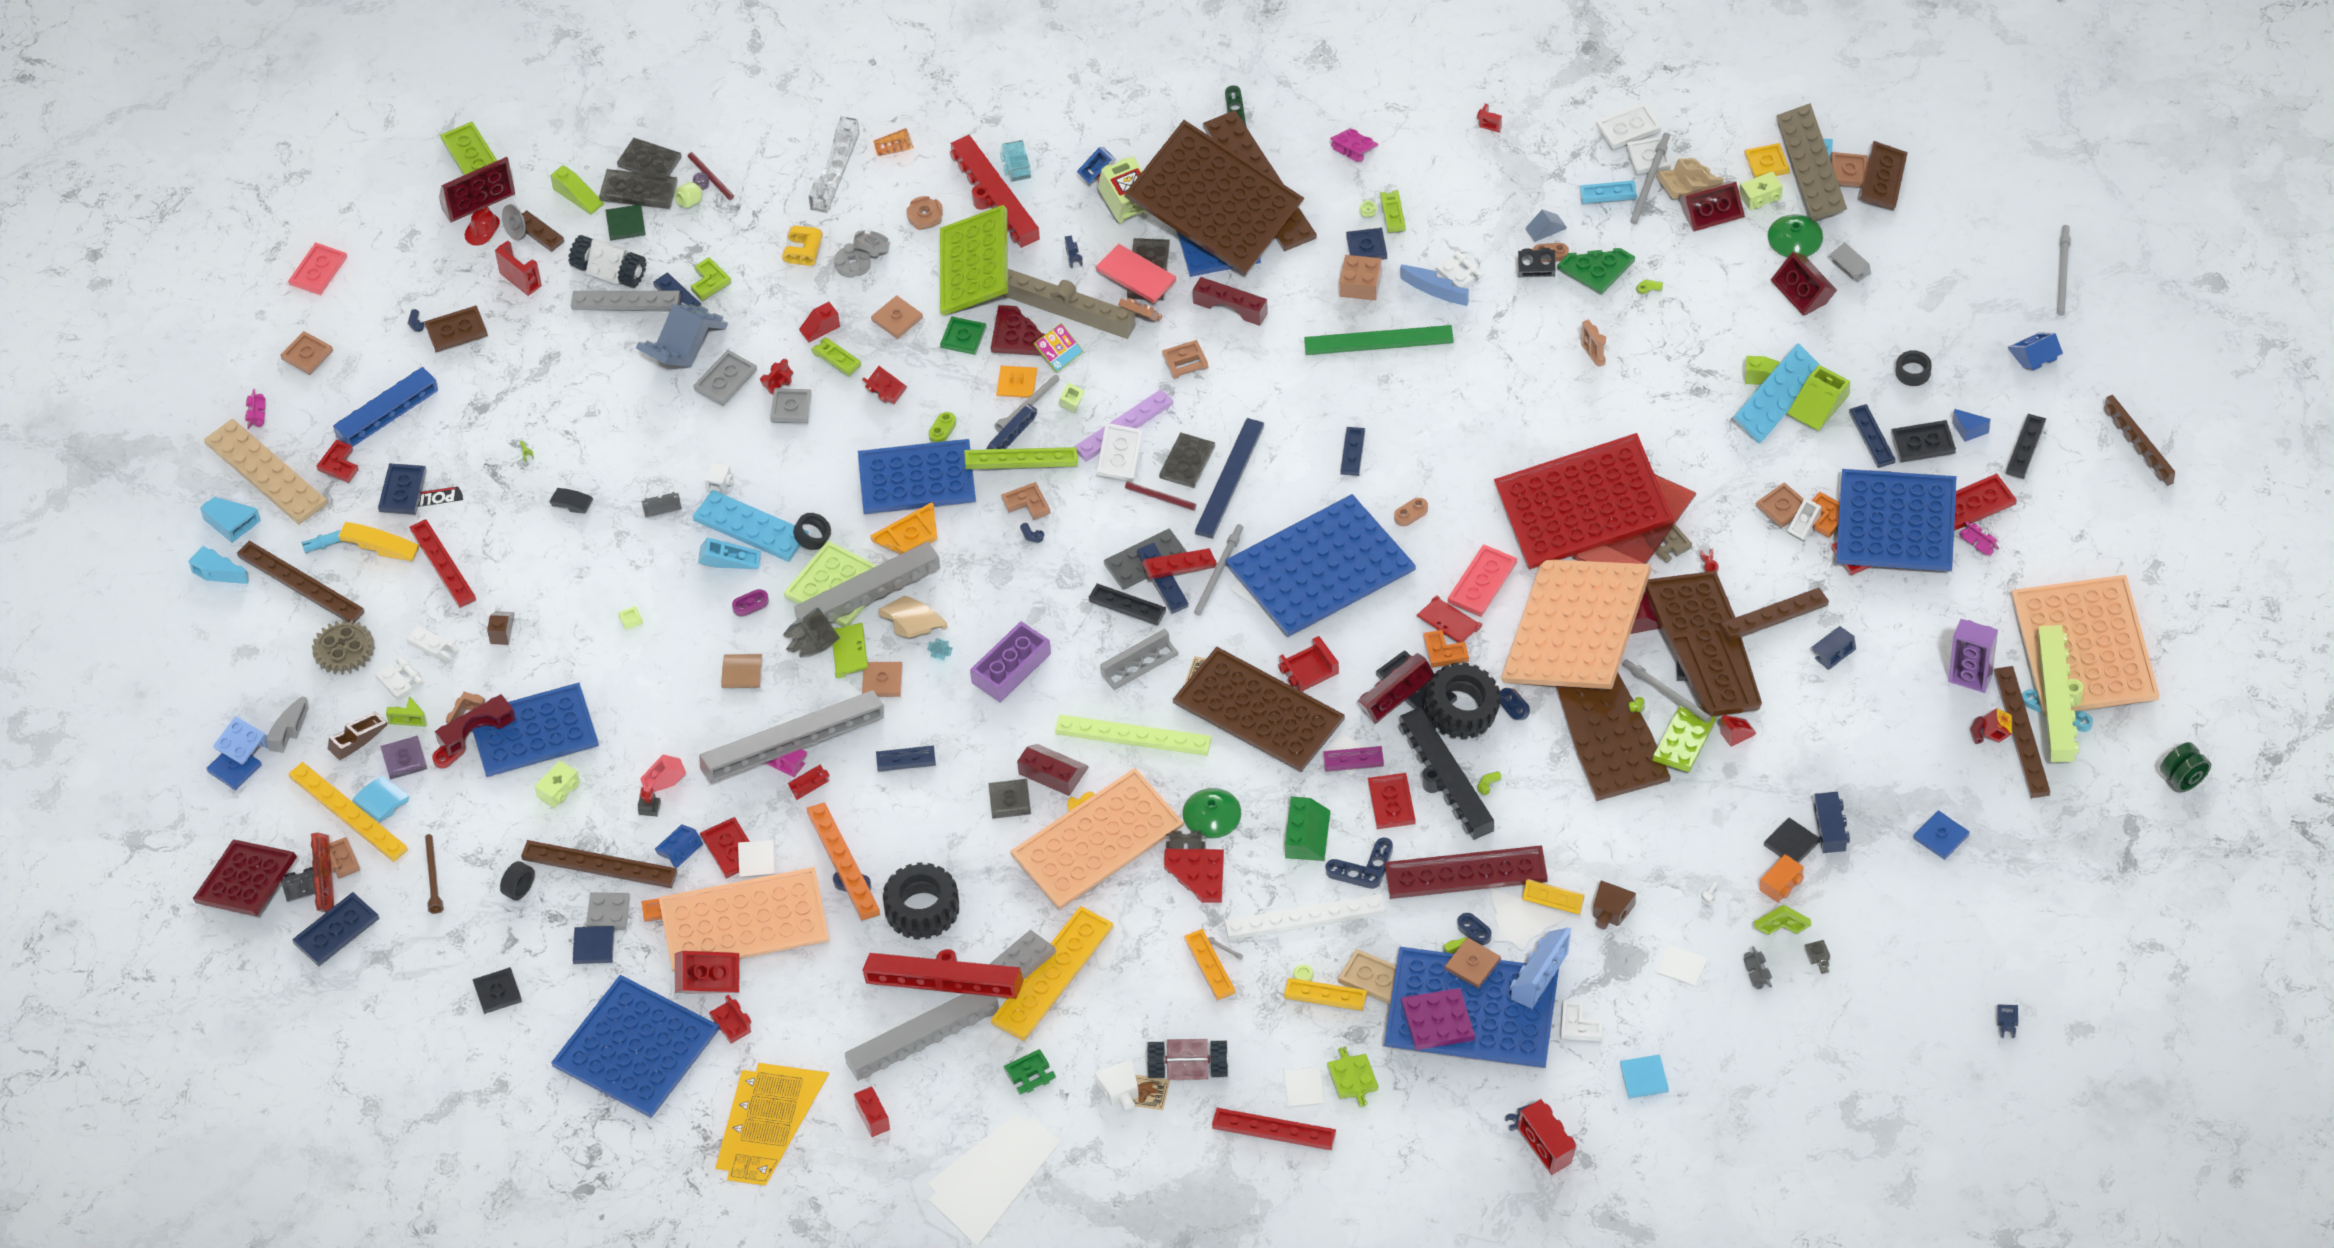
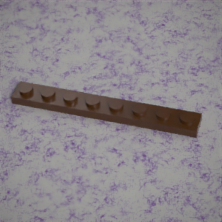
[237,540,365,623]
[1994,666,2050,799]
[521,840,678,888]

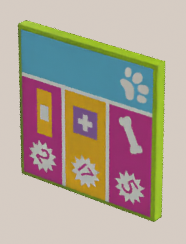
[1034,323,1084,373]

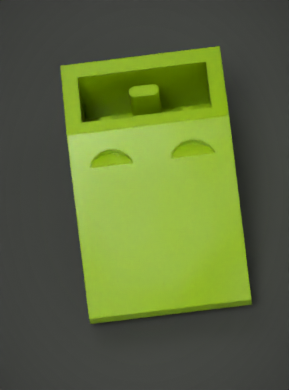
[1787,365,1851,431]

